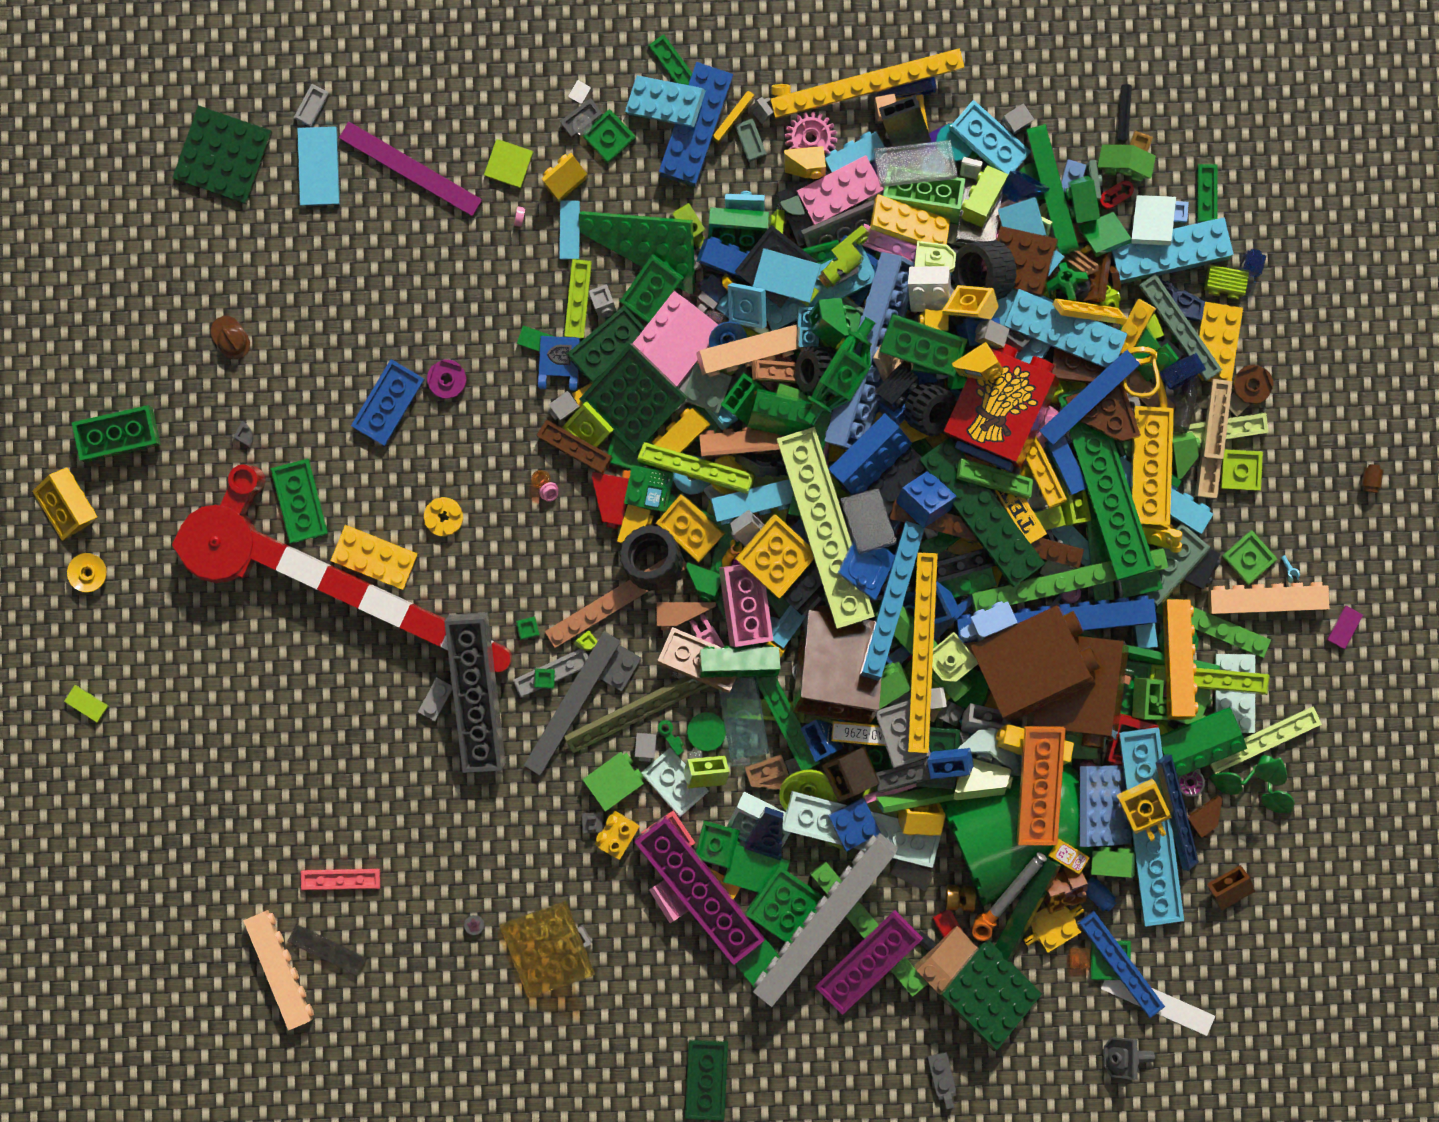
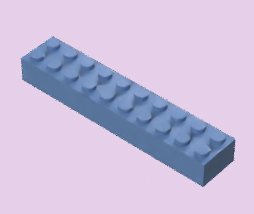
[825,252,915,451]

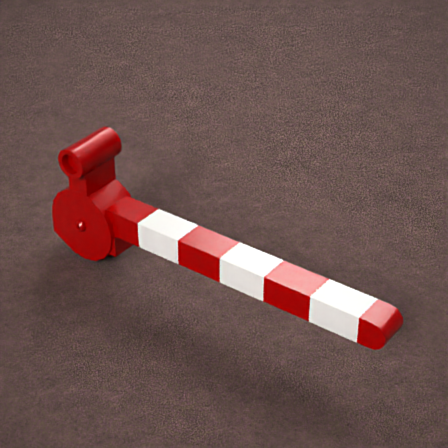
[172,464,512,672]

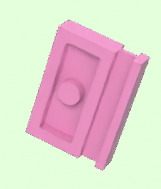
[649,879,689,923]

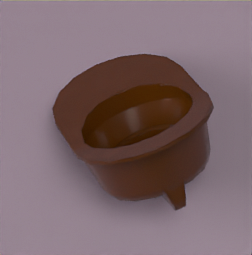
[211,316,250,359]

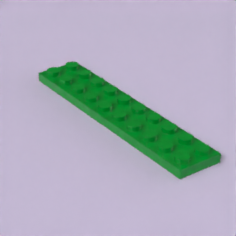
[1058,387,1156,581]

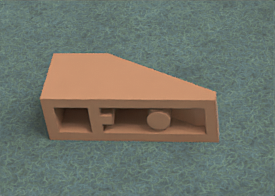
[657,602,716,630]

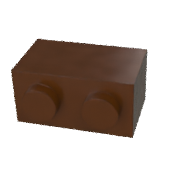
[1207,865,1255,911]

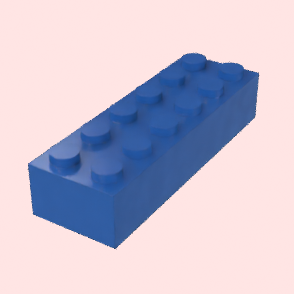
[659,62,733,188]

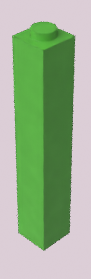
[875,605,974,702]

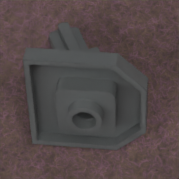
[1104,1037,1155,1080]

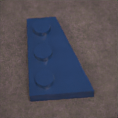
[1145,276,1205,322]

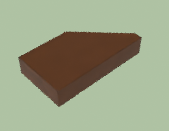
[1108,261,1121,290]

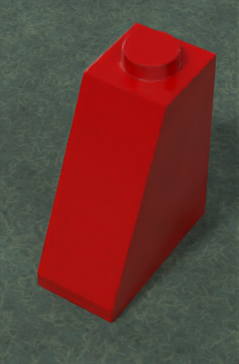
[592,472,629,529]

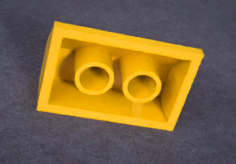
[32,468,97,541]

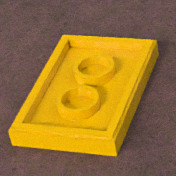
[656,494,725,563]

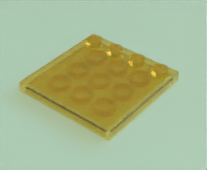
[499,901,595,998]

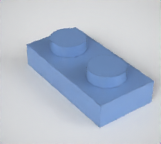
[1061,159,1086,201]

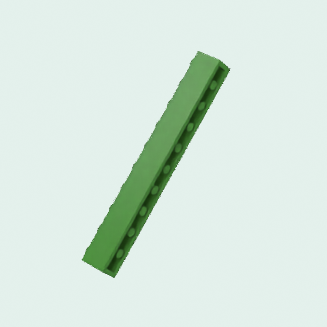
[970,549,1169,613]

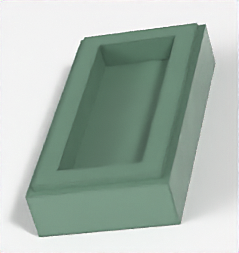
[735,119,767,162]

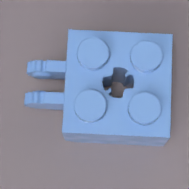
[960,601,1018,642]

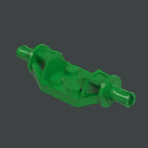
[803,317,876,426]

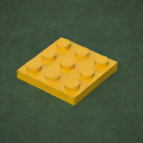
[735,514,814,599]

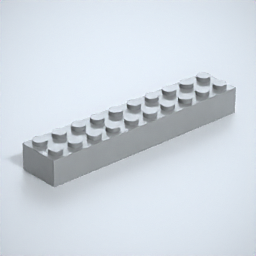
[753,833,898,1007]

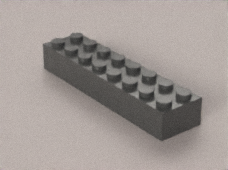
[444,612,506,773]

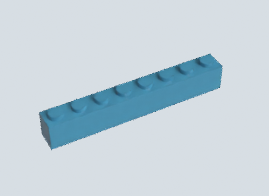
[860,521,925,681]

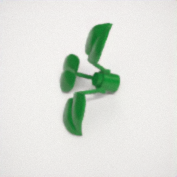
[1209,755,1295,813]

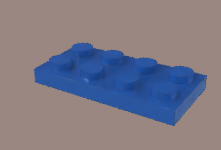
[351,359,425,446]

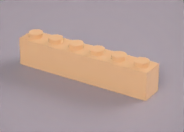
[696,324,807,377]
[1208,582,1330,614]
[243,910,314,1030]

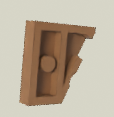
[744,754,789,789]

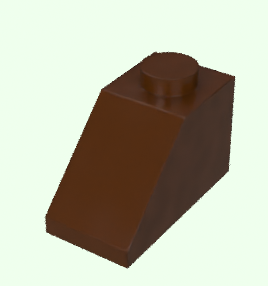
[1187,795,1223,838]

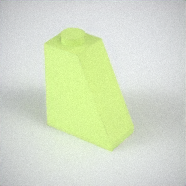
[953,758,1013,800]

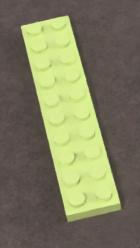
[776,427,875,629]

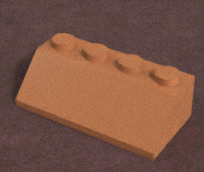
[699,427,780,460]

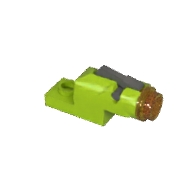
[818,225,870,289]

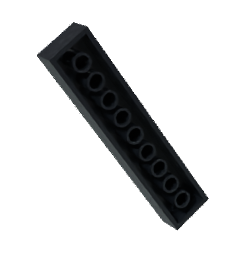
[781,446,926,615]

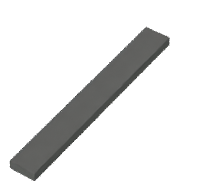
[524,631,621,775]

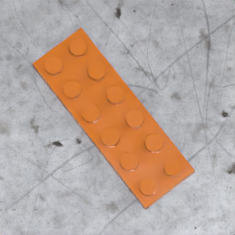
[1017,726,1065,845]

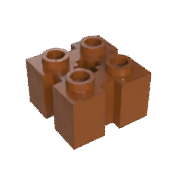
[1043,866,1088,914]

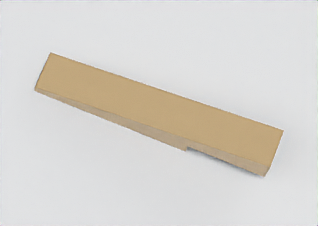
[1194,379,1232,499]

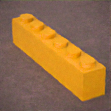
[1163,599,1198,720]

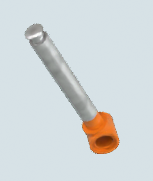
[972,852,1047,941]

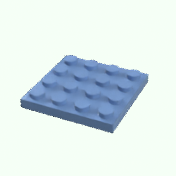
[1080,765,1132,847]

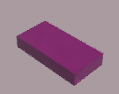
[1327,606,1363,649]

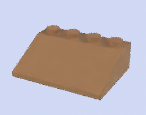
[914,926,978,994]

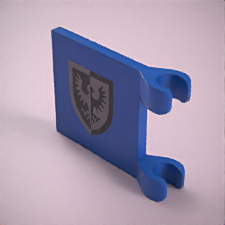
[538,336,580,391]

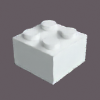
[908,266,952,312]

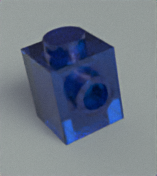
[1239,249,1267,277]

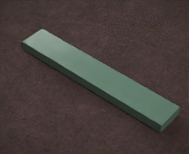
[1139,274,1222,382]

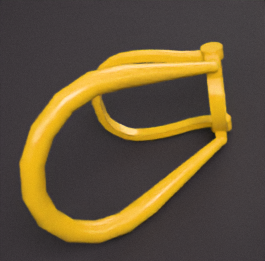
[1122,347,1168,408]

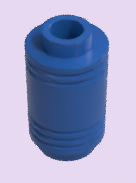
[1085,877,1116,911]

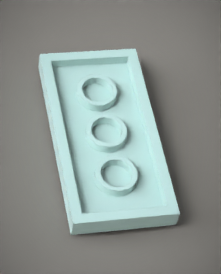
[1215,654,1255,733]

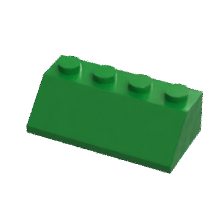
[1160,707,1247,778]

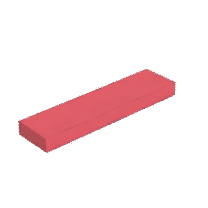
[301,869,380,890]

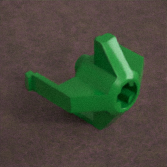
[1046,262,1089,301]

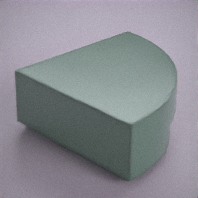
[780,196,805,216]

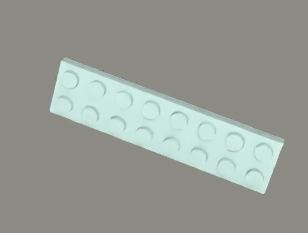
[783,791,941,868]

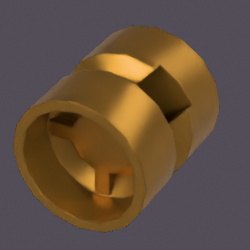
[945,885,975,911]

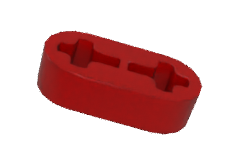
[1099,181,1134,209]

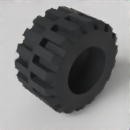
[795,346,836,396]
[904,382,957,437]

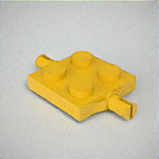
[1023,905,1085,953]

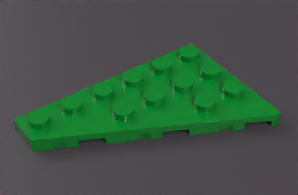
[579,211,695,294]

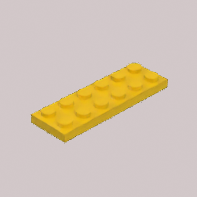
[1131,406,1174,526]

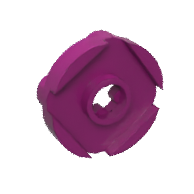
[427,359,467,399]

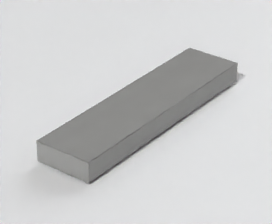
[513,649,588,698]

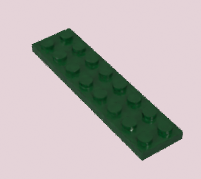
[918,436,1045,587]

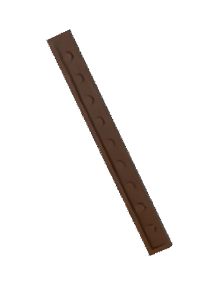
[889,499,1084,568]

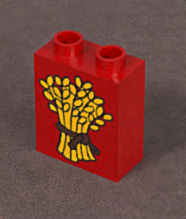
[944,344,1059,469]

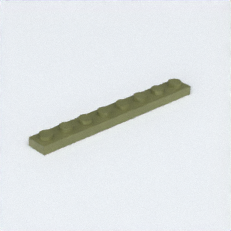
[565,676,710,753]

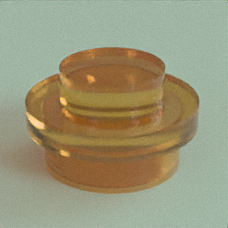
[531,470,551,489]

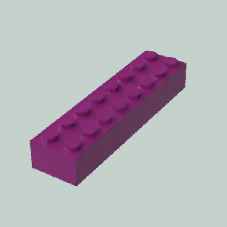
[635,815,764,965]

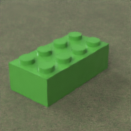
[883,166,965,223]

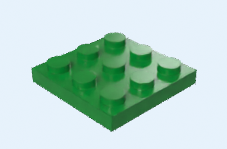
[745,865,823,943]

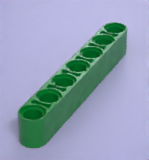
[1027,124,1079,255]

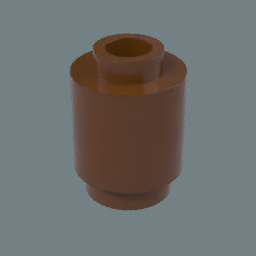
[1362,464,1384,493]

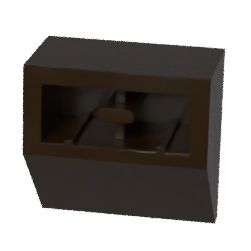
[822,747,880,802]

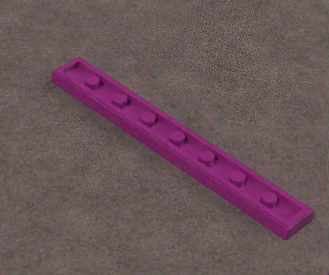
[339,121,483,217]

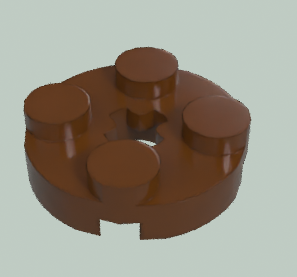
[1233,364,1273,404]

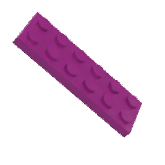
[815,910,923,1015]

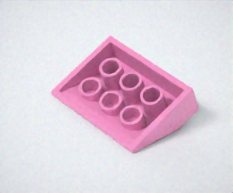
[633,291,718,387]

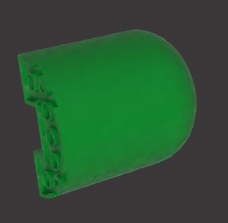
[940,763,1097,907]

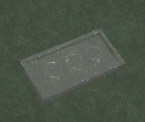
[873,141,957,187]

